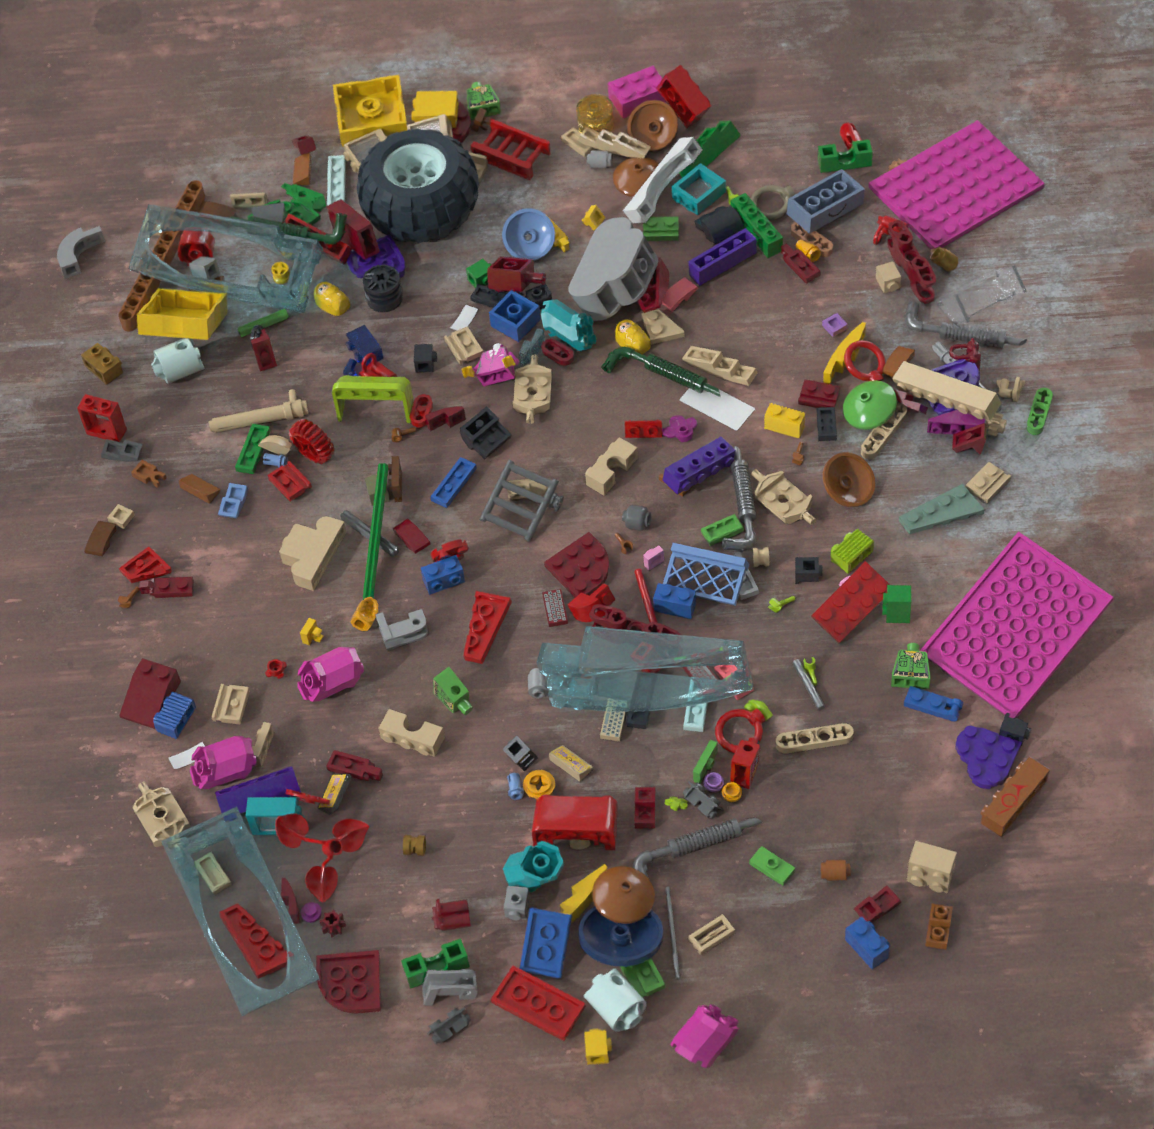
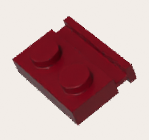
[798,379,840,408]

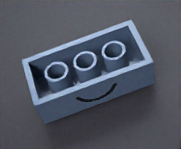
[787,169,865,234]

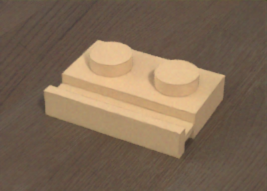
[444,326,483,365]
[966,462,1011,504]
[212,684,250,724]

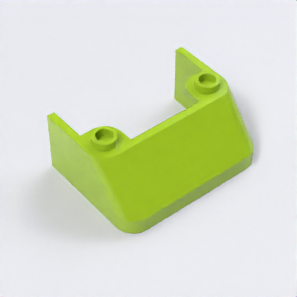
[332,375,414,423]

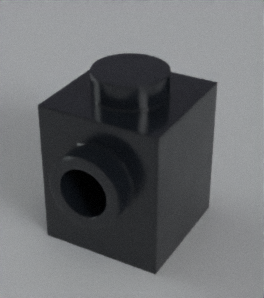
[414,344,437,373]

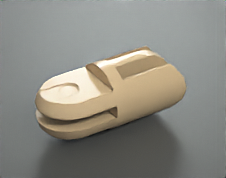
[507,479,548,500]

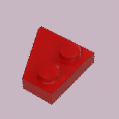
[119,546,172,583]

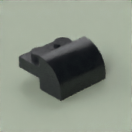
[694,205,744,244]
[460,406,512,459]

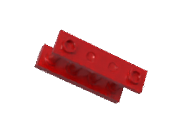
[470,119,551,181]

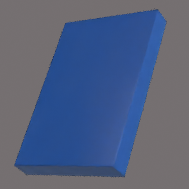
[520,908,572,978]

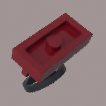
[250,325,277,372]

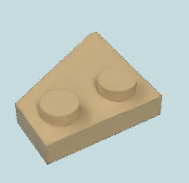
[641,309,684,344]

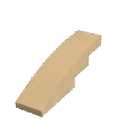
[578,127,651,158]
[682,346,758,386]

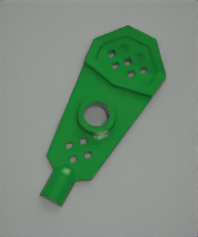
[281,183,326,211]

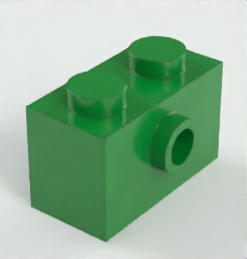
[882,585,911,623]

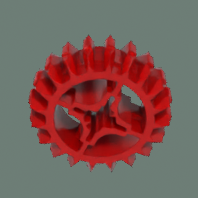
[289,419,335,465]

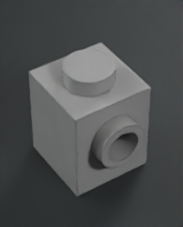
[189,256,220,282]
[504,886,530,920]

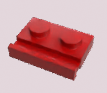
[268,461,312,502]

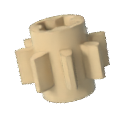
[985,413,1007,436]

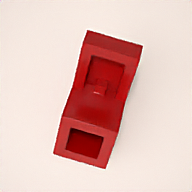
[567,584,616,622]

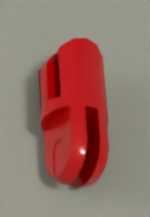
[840,123,862,150]

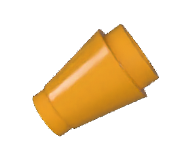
[795,240,821,262]

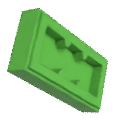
[701,514,744,546]
[693,740,718,784]
[749,846,795,886]

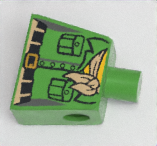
[467,82,501,120]
[891,643,930,690]
[433,667,473,715]

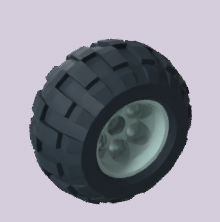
[357,128,479,243]

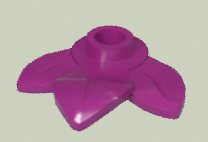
[662,415,697,442]

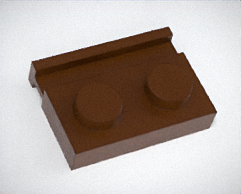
[388,456,402,502]

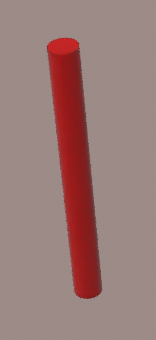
[634,568,658,623]

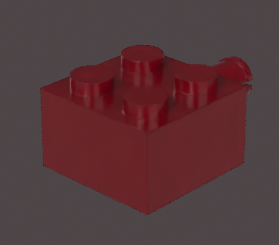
[487,256,546,293]

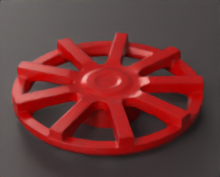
[286,789,330,805]

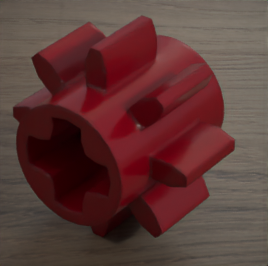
[319,910,347,937]

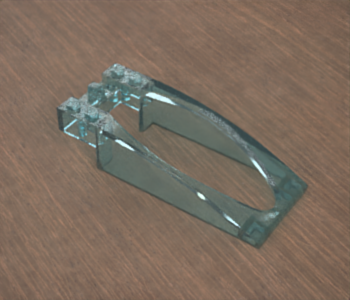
[128,204,323,313]
[537,626,753,712]
[161,807,320,1016]

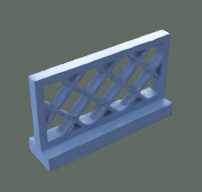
[663,543,749,606]

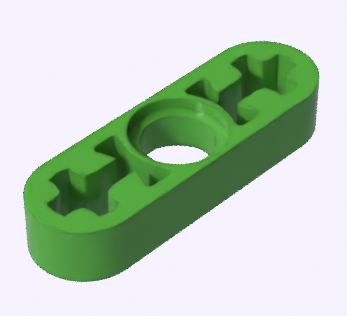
[1026,388,1053,435]

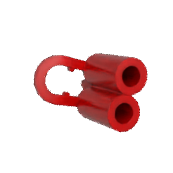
[873,215,910,245]
[359,353,397,377]

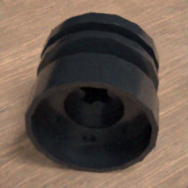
[363,265,403,313]

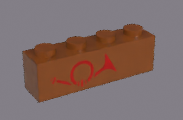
[980,757,1050,837]

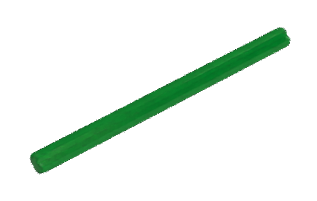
[363,463,388,600]

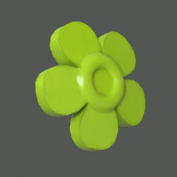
[665,797,688,811]

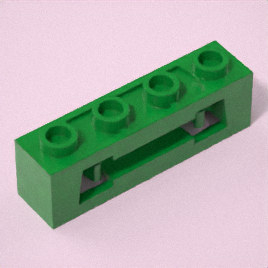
[731,193,783,258]

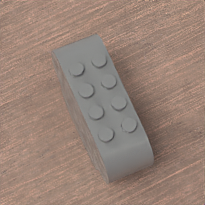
[568,217,658,321]

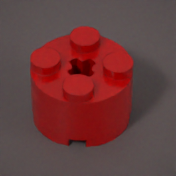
[178,228,215,267]

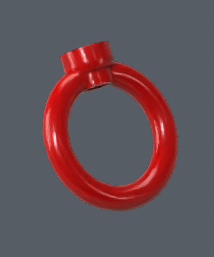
[844,340,886,381]
[715,708,766,753]

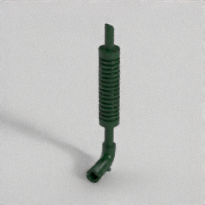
[230,213,348,245]
[601,346,721,397]

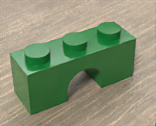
[818,139,873,173]
[401,938,470,989]

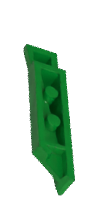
[679,121,740,178]

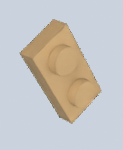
[252,722,274,767]

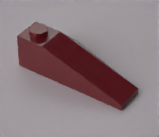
[637,257,669,313]

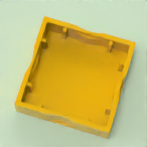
[333,75,408,147]
[137,288,228,340]

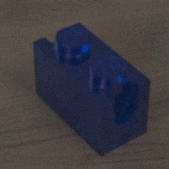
[345,325,384,366]

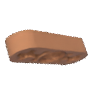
[791,222,833,257]

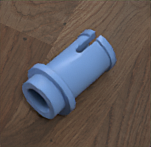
[263,453,288,467]
[507,773,524,800]

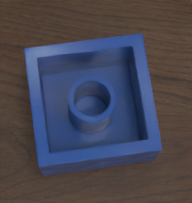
[489,290,541,342]

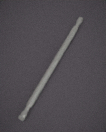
[665,887,680,979]

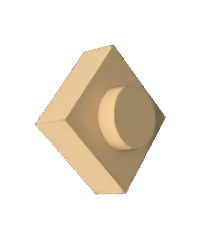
[107,504,135,529]

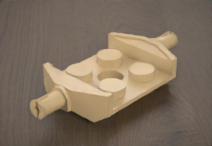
[512,355,552,424]
[751,469,816,525]
[133,781,191,854]

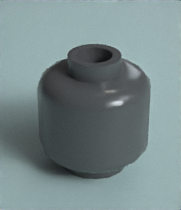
[622,505,652,531]

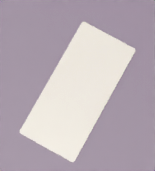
[680,383,755,430]

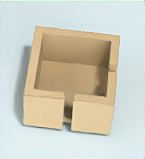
[907,841,957,893]

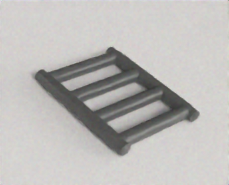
[479,460,559,542]

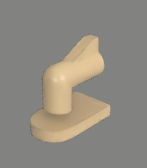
[997,377,1025,402]

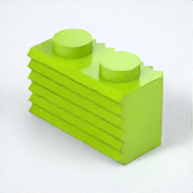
[831,529,874,574]

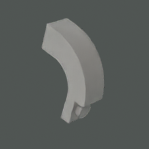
[57,226,105,279]

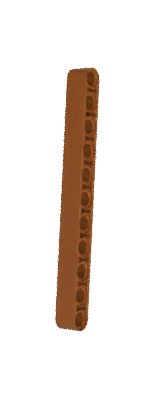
[118,180,205,332]

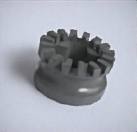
[548,493,564,512]

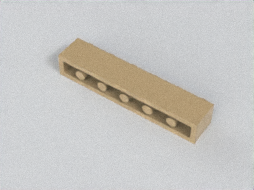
[892,361,1001,421]

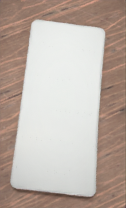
[450,305,478,331]
[168,742,205,769]

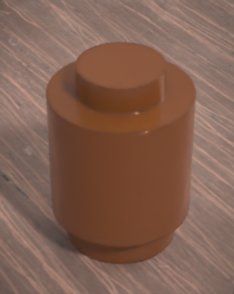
[821,860,851,881]

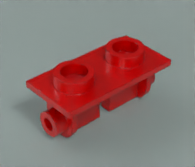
[625,419,662,438]

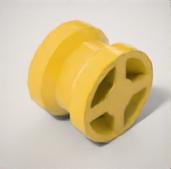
[271,262,291,284]

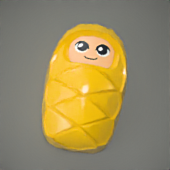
[314,282,350,316]
[615,320,651,354]

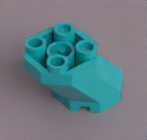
[541,299,596,351]
[503,841,564,893]

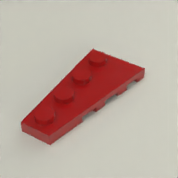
[463,591,512,664]
[219,903,295,979]

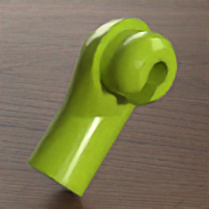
[744,700,774,721]

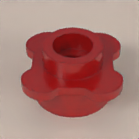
[265,659,287,679]

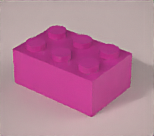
[608,65,666,119]

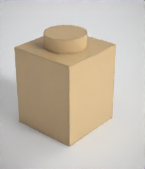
[876,261,901,293]

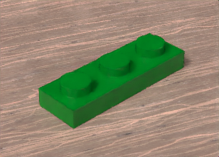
[235,424,271,474]

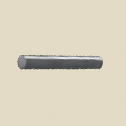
[793,659,825,711]

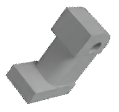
[375,609,428,651]
[422,969,477,1006]

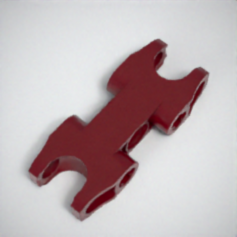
[888,220,936,304]
[589,604,683,663]

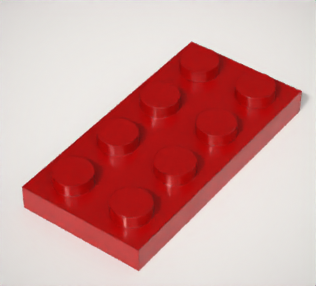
[811,561,890,643]
[491,966,586,1041]

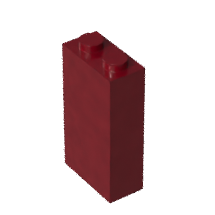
[326,199,380,260]

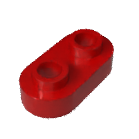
[410,394,433,428]

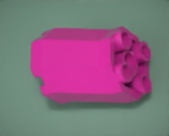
[298,647,364,702]
[190,736,256,789]
[671,1004,739,1068]

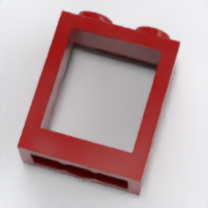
[77,394,127,442]

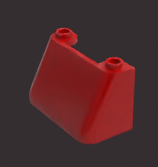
[532,794,618,850]

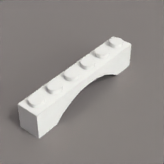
[623,137,702,223]

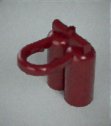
[949,338,981,372]
[432,899,471,931]

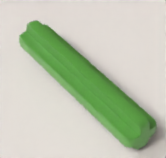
[238,309,289,337]

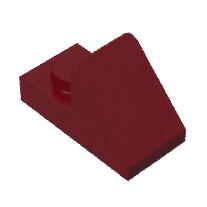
[952,423,987,454]

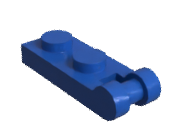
[904,686,964,722]

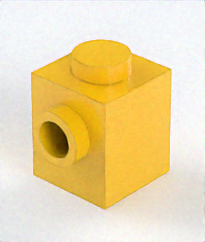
[584,1029,612,1065]

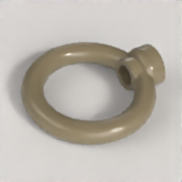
[751,185,795,220]

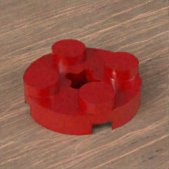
[430,539,469,562]

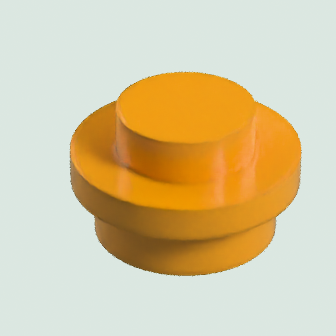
[722,782,742,802]

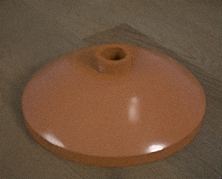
[627,100,678,151]
[613,157,659,197]
[823,452,875,507]
[592,866,655,924]

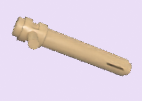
[209,389,309,433]

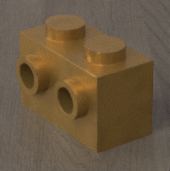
[81,343,123,385]

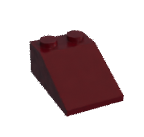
[119,658,181,729]

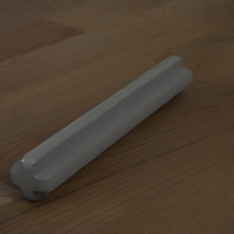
[340,510,399,557]

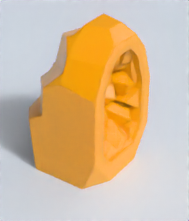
[350,597,378,631]

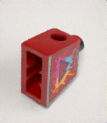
[730,737,760,789]

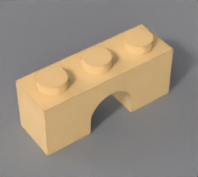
[585,437,638,496]
[379,709,445,757]

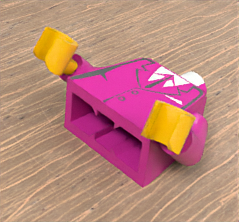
[461,343,519,386]

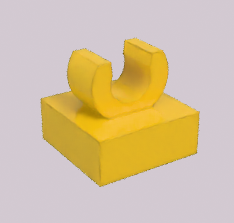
[582,205,605,230]
[300,618,324,646]

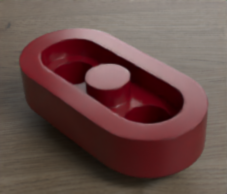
[541,339,574,366]

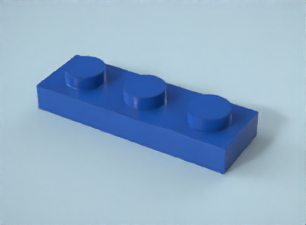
[430,457,477,508]

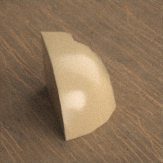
[258,435,292,456]

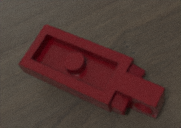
[781,243,821,284]
[139,577,194,598]
[326,750,383,781]

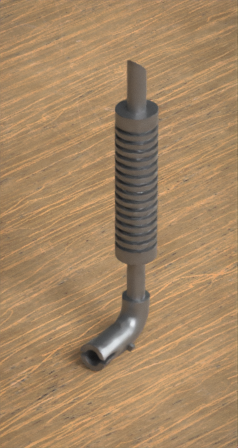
[903,301,1027,348]
[722,446,756,552]
[632,818,763,879]

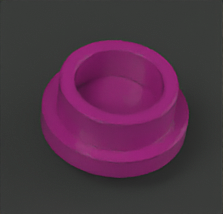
[301,902,322,923]

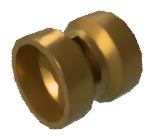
[403,835,426,856]

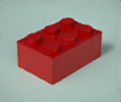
[656,65,712,129]

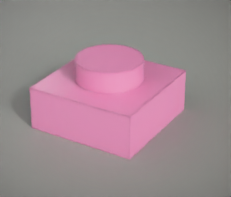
[643,546,664,571]

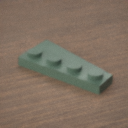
[899,484,984,534]

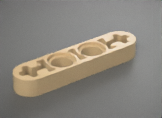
[861,403,907,460]
[776,723,853,753]

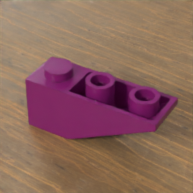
[927,410,985,435]

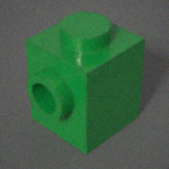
[466,259,492,288]

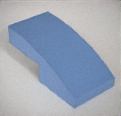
[218,483,249,518]

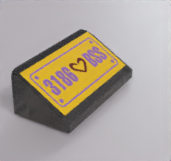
[318,774,351,815]

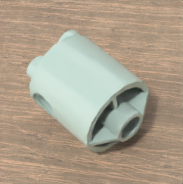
[151,338,204,384]
[584,968,646,1032]

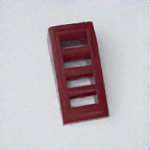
[292,135,316,155]

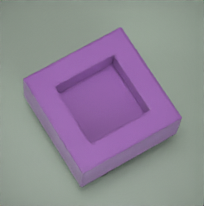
[822,313,848,337]

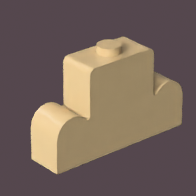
[279,517,346,591]

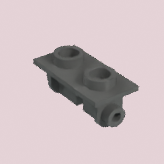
[683,781,724,819]
[427,1007,471,1044]

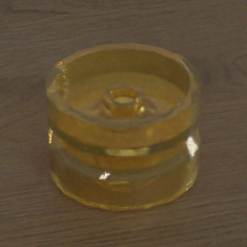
[576,94,614,133]

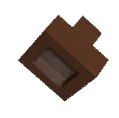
[471,108,491,132]

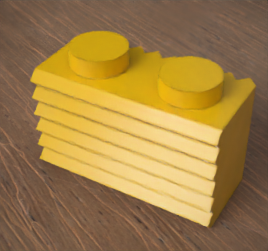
[764,403,805,439]

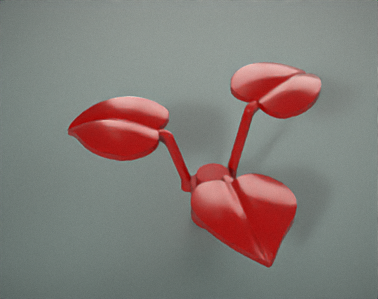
[275,813,369,902]

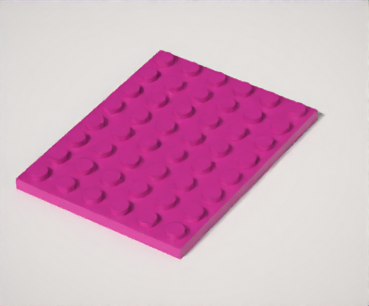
[868,120,1045,249]
[920,531,1114,718]

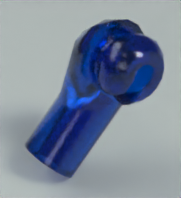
[343,359,359,376]

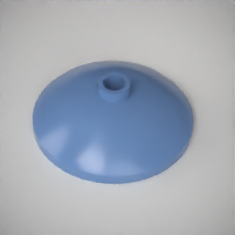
[502,209,555,261]

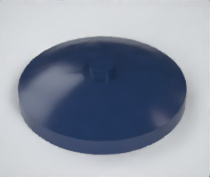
[579,906,663,967]

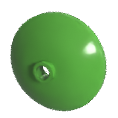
[843,380,897,430]

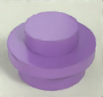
[704,772,724,792]

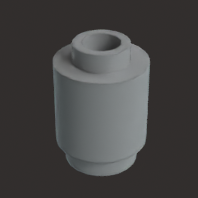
[587,150,612,168]
[528,668,548,699]

